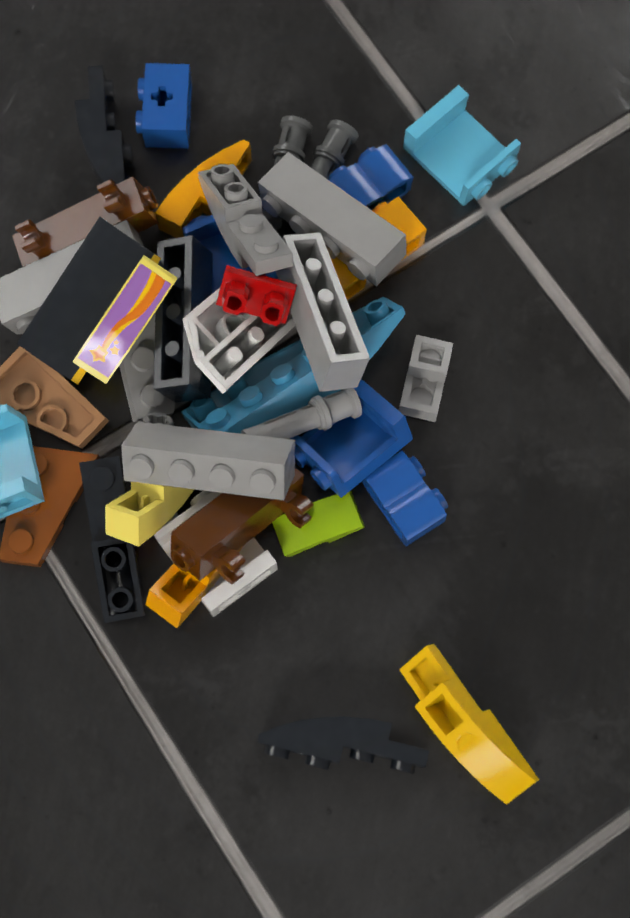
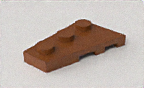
[0,446,101,567]

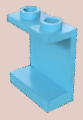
[403,85,521,206]
[0,404,45,519]

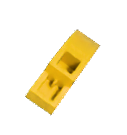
[399,644,539,804]

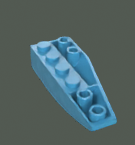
[181,296,406,434]

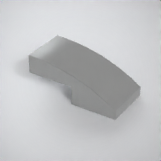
[399,335,453,422]

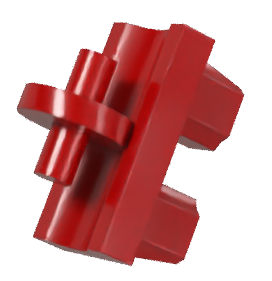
[216,265,297,326]

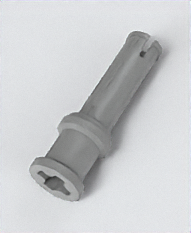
[241,388,362,439]

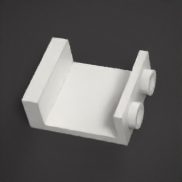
[154,491,278,617]

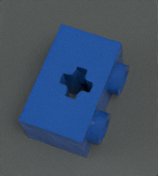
[136,63,192,149]

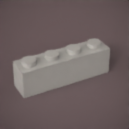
[258,152,406,287]
[0,220,143,335]
[276,232,370,392]
[121,422,295,500]

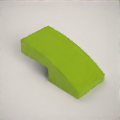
[272,491,365,557]

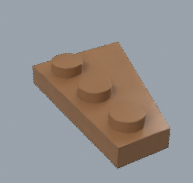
[0,346,109,449]

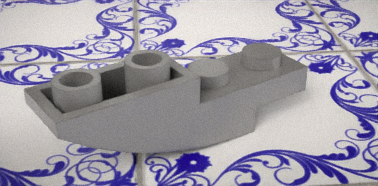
[198,164,293,276]

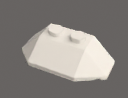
[182,288,295,394]

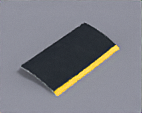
[17,217,161,384]

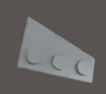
[119,313,175,423]

